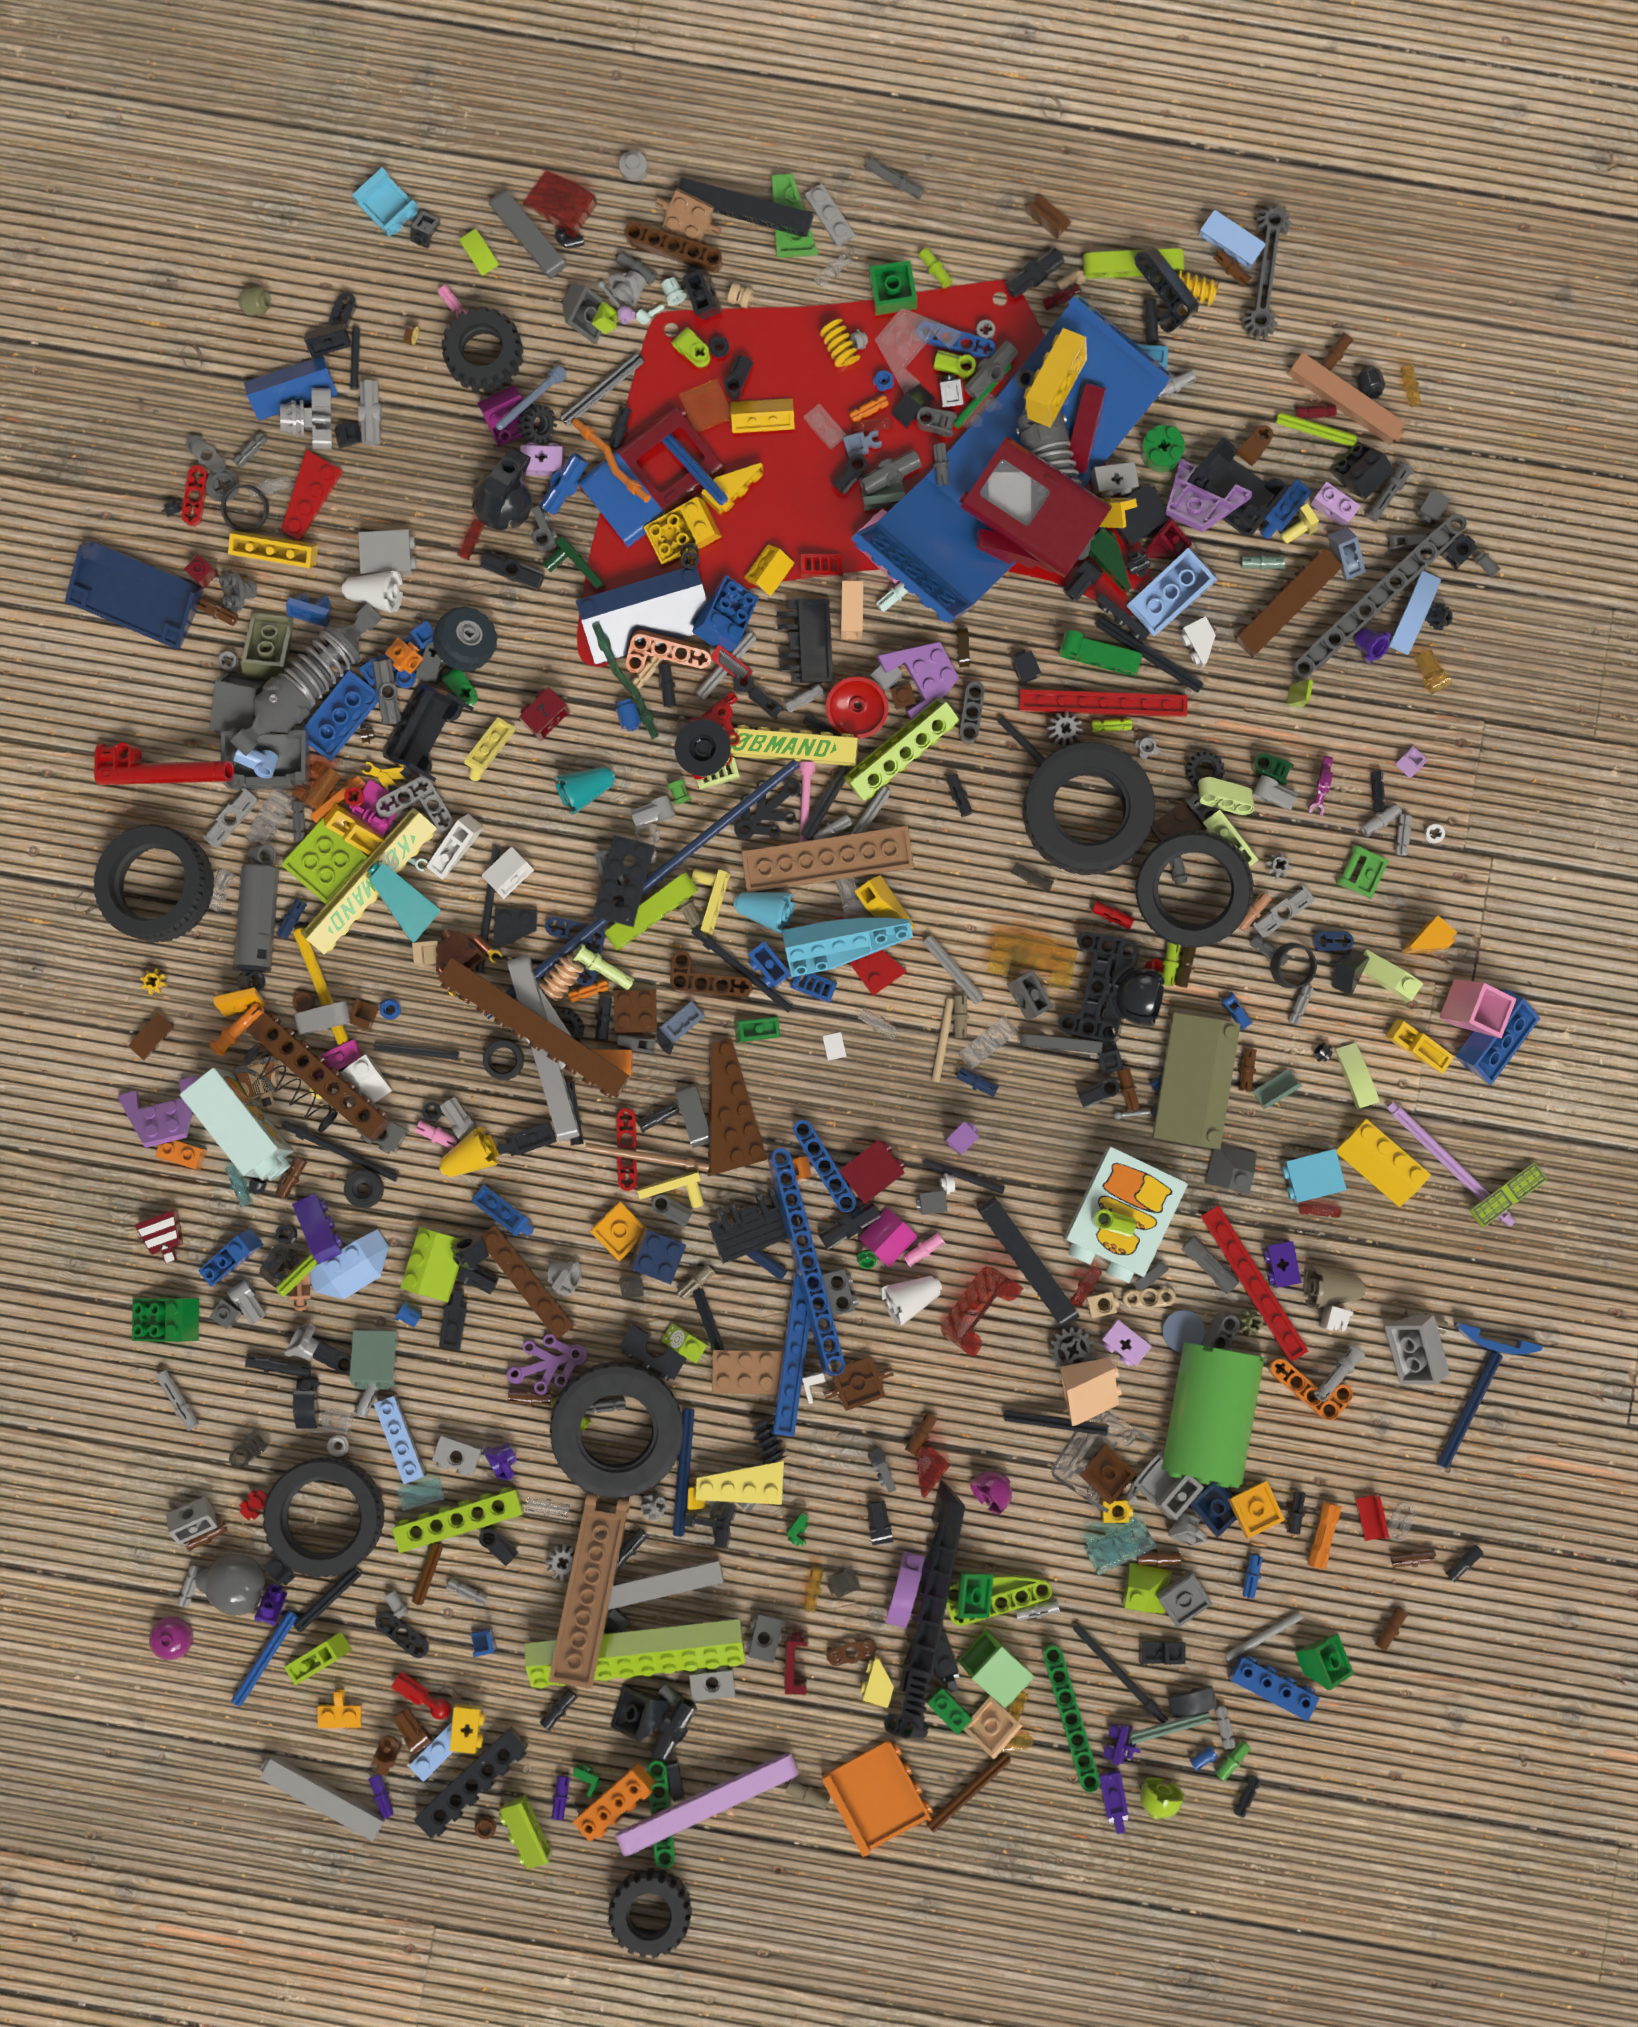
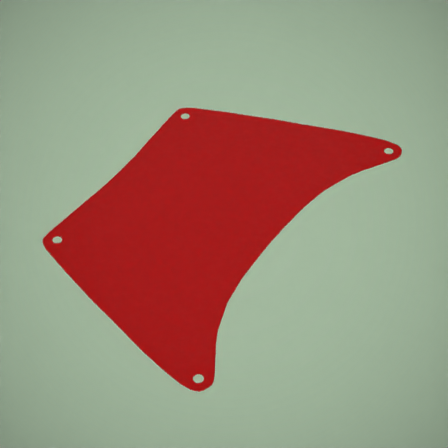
[577,280,1152,667]

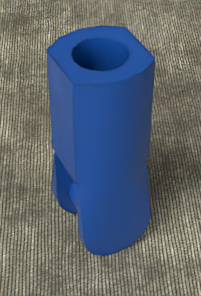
[1220,992,1253,1030]

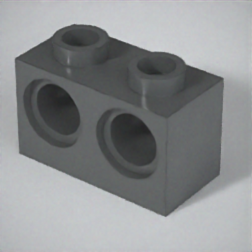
[822,1269,858,1316]

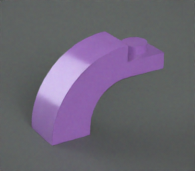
[885,1551,925,1628]

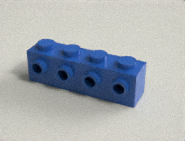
[1228,1654,1320,1722]

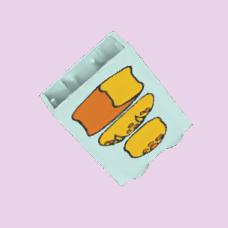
[179,1067,293,1181]
[1063,1147,1188,1283]

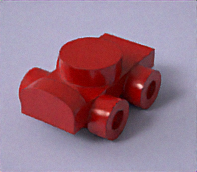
[239,1489,268,1521]

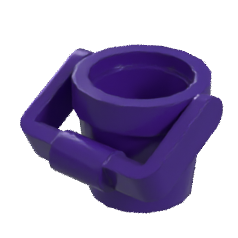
[1355,628,1391,665]
[483,1442,518,1481]

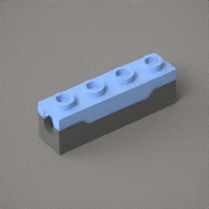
[374,1395,427,1484]

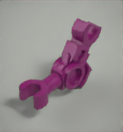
[1309,755,1333,815]

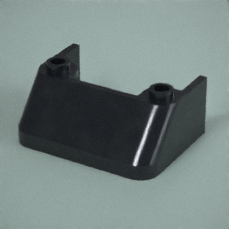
[383,684,474,782]

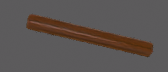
[927,1752,1011,1832]

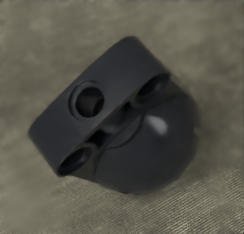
[471,447,532,530]

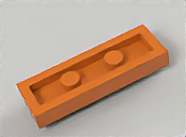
[310,776,366,824]

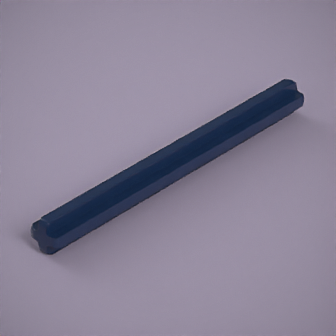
[1437,1351,1503,1469]
[673,1408,695,1537]

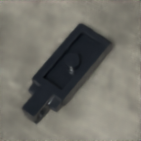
[497,1122,557,1156]
[439,1289,467,1350]
[935,1630,960,1693]

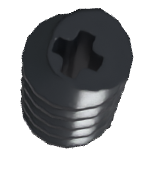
[750,1416,787,1464]

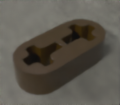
[957,628,970,667]

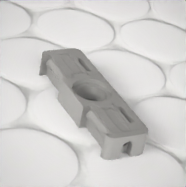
[202,788,259,849]
[1252,886,1315,938]

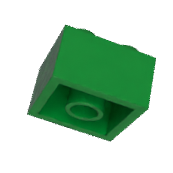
[869,260,917,315]

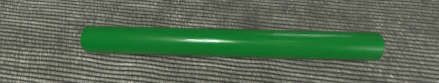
[953,364,1012,429]

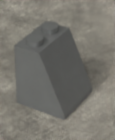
[210,671,268,734]

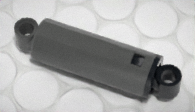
[233,845,280,991]

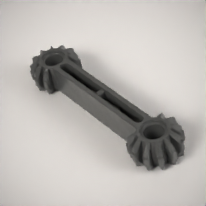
[1242,203,1292,341]

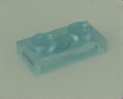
[397,1478,445,1511]

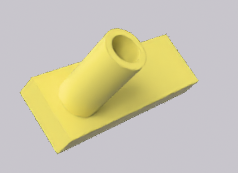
[1280,503,1319,544]
[464,717,516,781]
[692,869,730,935]
[637,1170,704,1208]

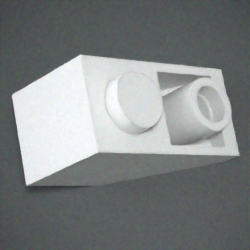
[1180,616,1216,668]

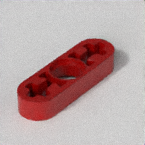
[181,465,209,527]

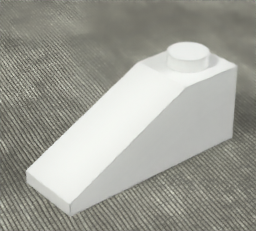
[426,814,484,880]

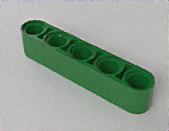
[647,1758,676,1869]

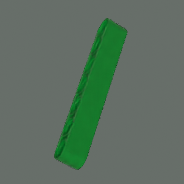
[1042,1643,1100,1793]

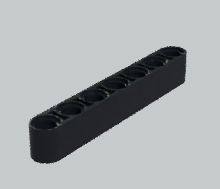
[676,178,814,237]
[977,1197,1080,1328]

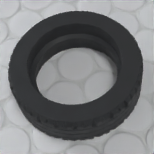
[93,824,214,942]
[1135,830,1254,948]
[263,1457,385,1578]

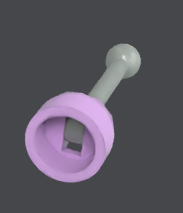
[597,281,635,324]

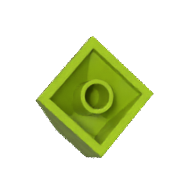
[1122,1562,1172,1614]

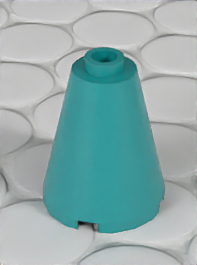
[554,766,615,815]

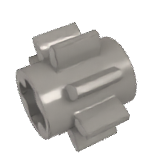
[1265,853,1293,879]
[640,1492,667,1520]

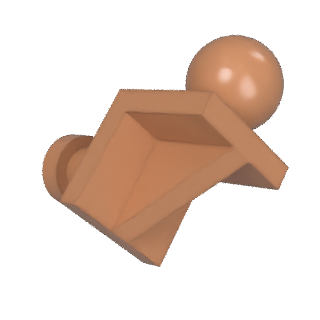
[288,1264,311,1311]

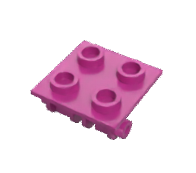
[349,780,405,836]

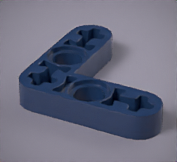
[545,917,606,986]

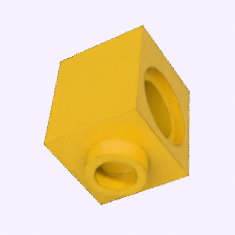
[1101,1499,1133,1523]

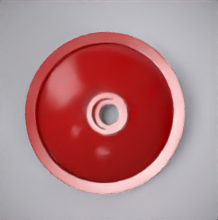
[826,676,889,739]

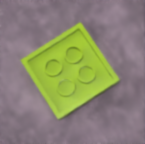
[281,818,368,904]

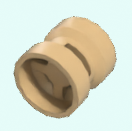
[727,282,754,309]

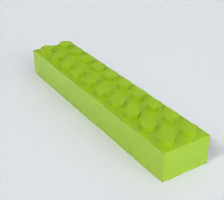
[525,1619,746,1688]

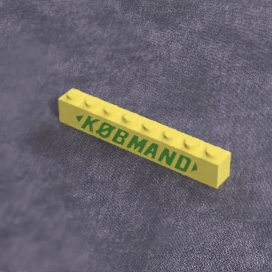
[722,724,858,766]
[301,808,437,954]

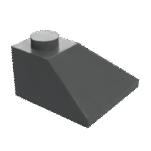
[562,284,614,344]
[1205,1144,1257,1194]

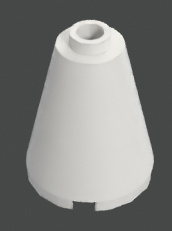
[342,571,403,613]
[880,1276,942,1326]

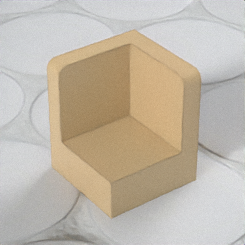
[412,941,440,966]

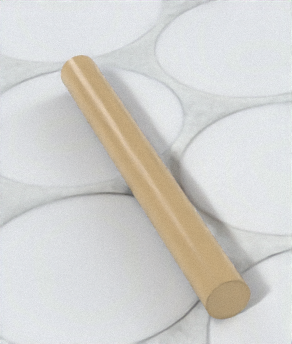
[931,998,954,1083]

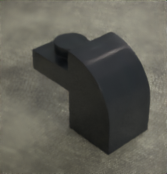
[293,1378,320,1429]

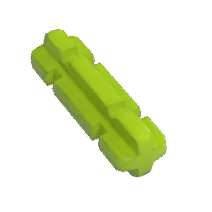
[1091,718,1133,732]

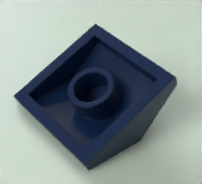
[1190,1481,1237,1538]

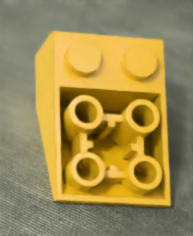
[643,497,722,564]

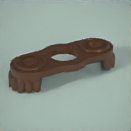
[826,1638,877,1666]

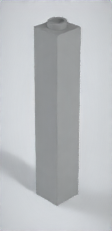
[608,1559,724,1610]
[260,1755,386,1841]

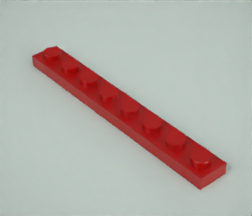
[1019,689,1188,717]
[1200,1205,1309,1363]

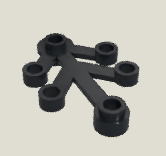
[734,779,801,840]

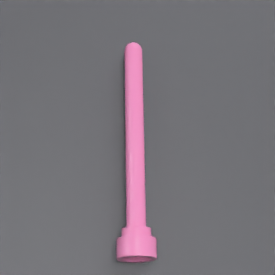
[798,762,815,842]

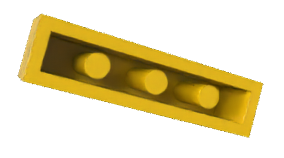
[228,531,318,568]

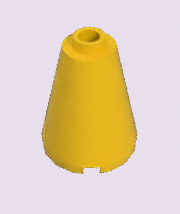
[439,1126,500,1178]

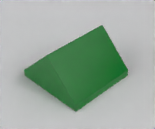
[956,1570,994,1619]

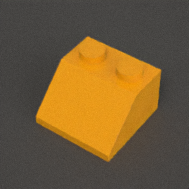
[1402,916,1457,954]

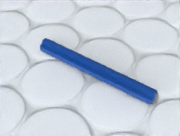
[662,434,728,505]
[231,1610,298,1707]

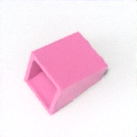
[1439,979,1516,1038]

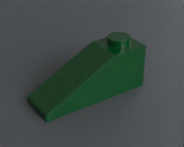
[1089,528,1131,594]

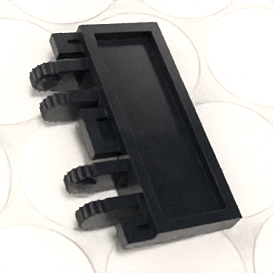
[777,599,833,683]
[708,1188,799,1264]

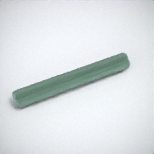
[1129,1711,1211,1744]

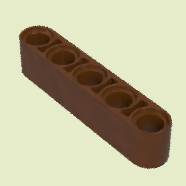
[625,222,723,273]

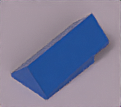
[244,356,338,421]

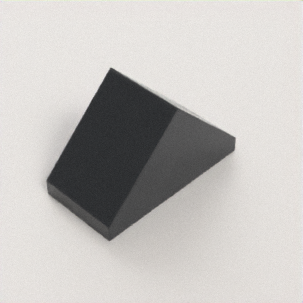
[891,384,935,429]
[1332,950,1370,996]

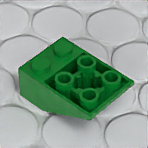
[132,1298,199,1342]

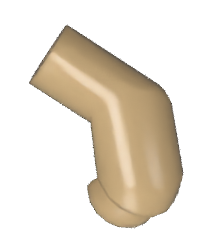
[1055,270,1086,291]

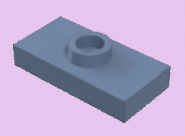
[660,1000,705,1044]

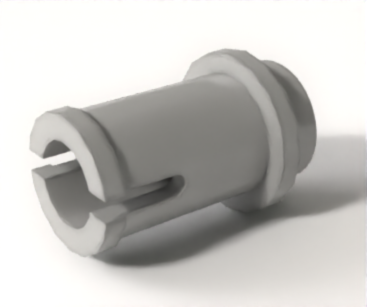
[384,1590,409,1619]

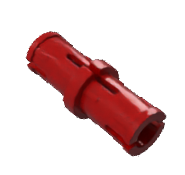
[1091,900,1135,930]

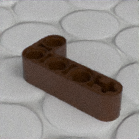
[670,951,753,998]

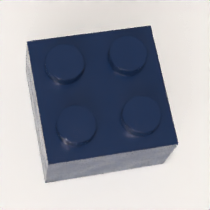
[628,1228,686,1285]

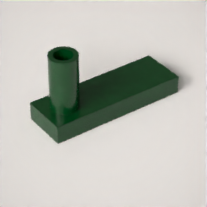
[542,536,607,591]

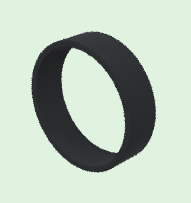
[221,485,269,532]

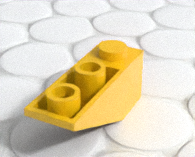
[701,463,763,514]
[854,875,915,929]

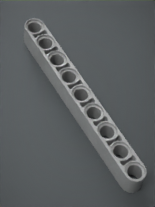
[507,955,580,1142]

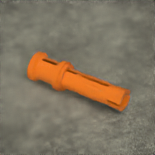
[209,1002,265,1056]

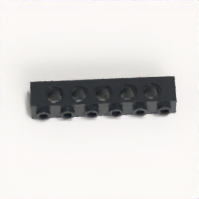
[414,1726,528,1839]

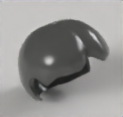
[195,1554,266,1616]

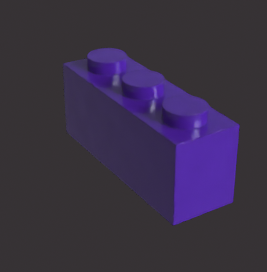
[292,1193,342,1264]

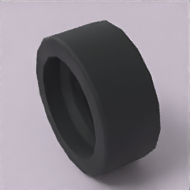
[483,1040,524,1080]

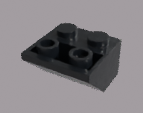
[1330,441,1394,500]

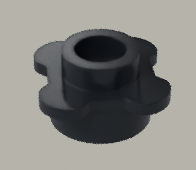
[161,500,182,517]

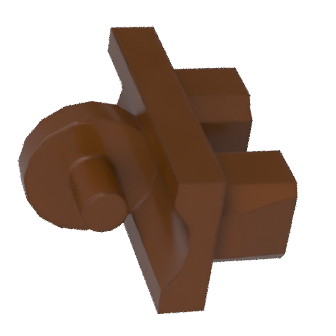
[372,1735,402,1775]

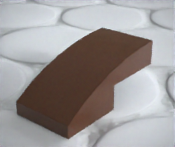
[128,1013,174,1060]

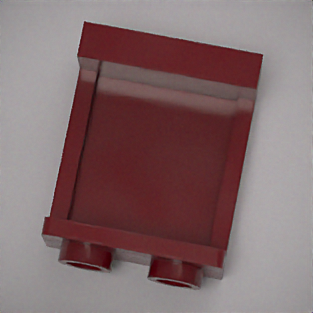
[839,1140,905,1204]
[785,1632,809,1695]

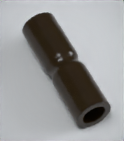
[1175,947,1197,988]

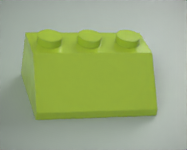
[400,1227,461,1302]
[499,1794,553,1869]

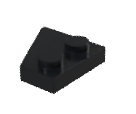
[494,909,538,950]

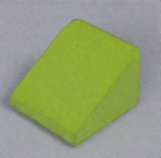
[592,301,617,334]

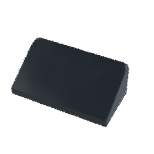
[304,322,351,358]

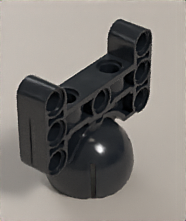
[1058,932,1165,1044]

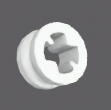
[1424,824,1445,843]

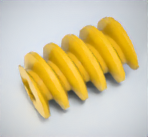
[1178,270,1219,306]
[820,319,860,367]

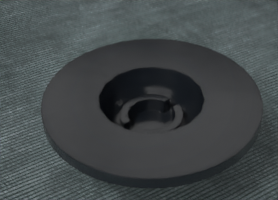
[674,719,731,777]

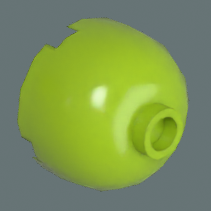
[1140,1777,1184,1819]

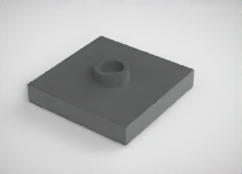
[1156,1570,1212,1628]

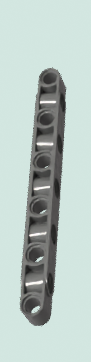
[1293,514,1467,680]

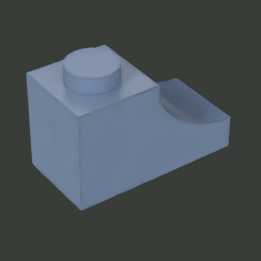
[1328,527,1366,580]

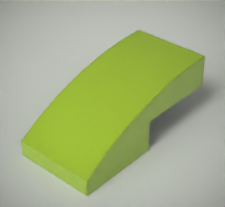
[458,229,499,276]

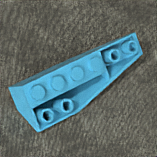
[782,918,913,977]

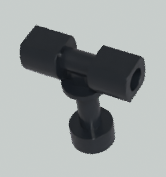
[684,1502,737,1548]

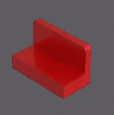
[1355,1494,1390,1541]

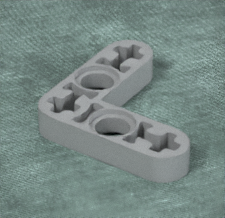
[376,777,453,833]

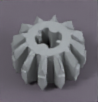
[1047,712,1083,748]
[545,1543,575,1581]

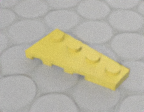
[696,1461,784,1505]

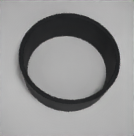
[1270,942,1317,989]

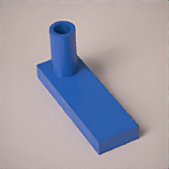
[1260,479,1313,539]
[471,1184,534,1236]

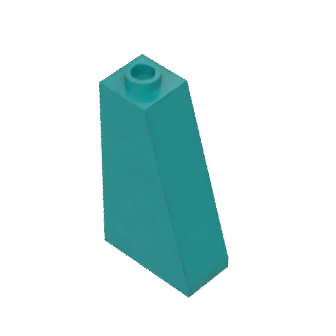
[366,860,441,943]

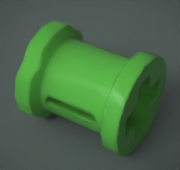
[667,779,691,805]

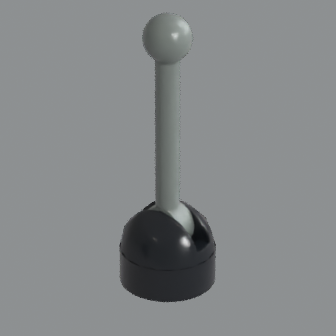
[1114,1103,1158,1120]

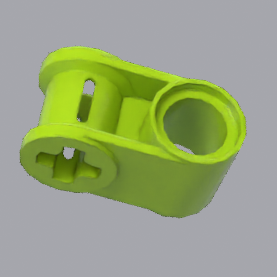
[672,327,710,368]

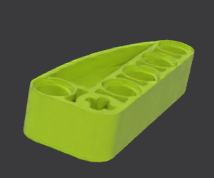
[947,1575,1052,1626]

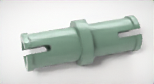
[1241,554,1285,571]

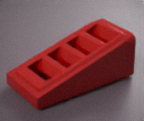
[800,554,843,578]

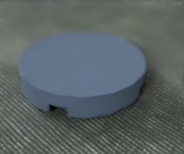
[1162,1310,1205,1352]

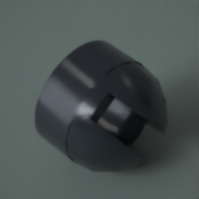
[249,1178,267,1195]

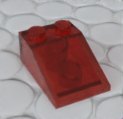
[523,170,597,237]

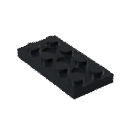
[592,835,655,928]

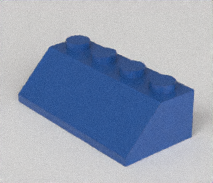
[1455,989,1540,1085]

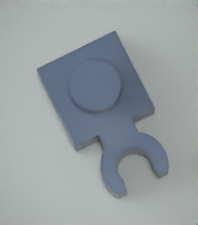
[843,431,882,458]

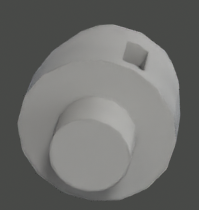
[619,151,648,181]

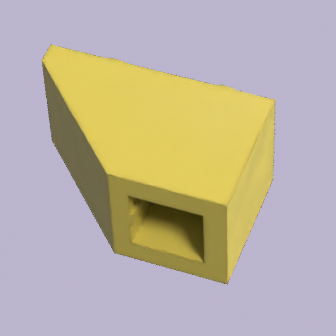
[860,1656,894,1708]

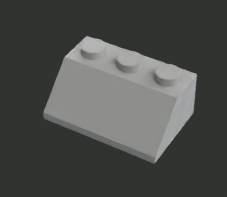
[1385,1315,1450,1384]

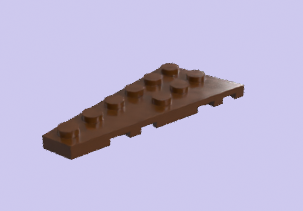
[708,1038,767,1177]

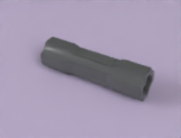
[1181,1235,1240,1294]

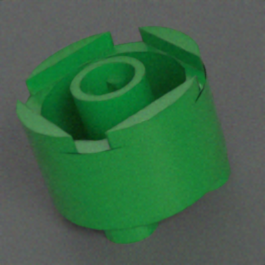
[1140,425,1185,473]

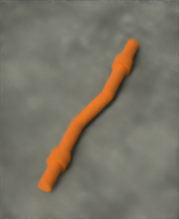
[572,418,651,502]

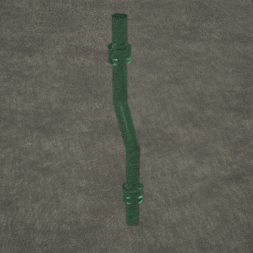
[592,624,659,739]

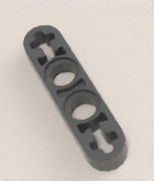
[1019,1034,1103,1054]

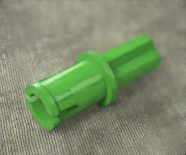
[1215,1741,1251,1781]

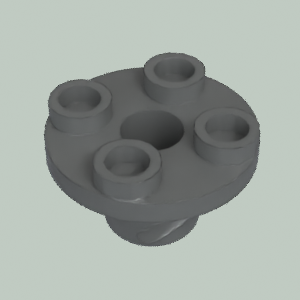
[219,569,257,612]

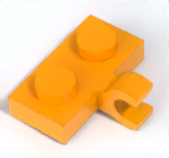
[318,1689,362,1728]

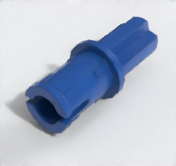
[1243,1554,1263,1598]

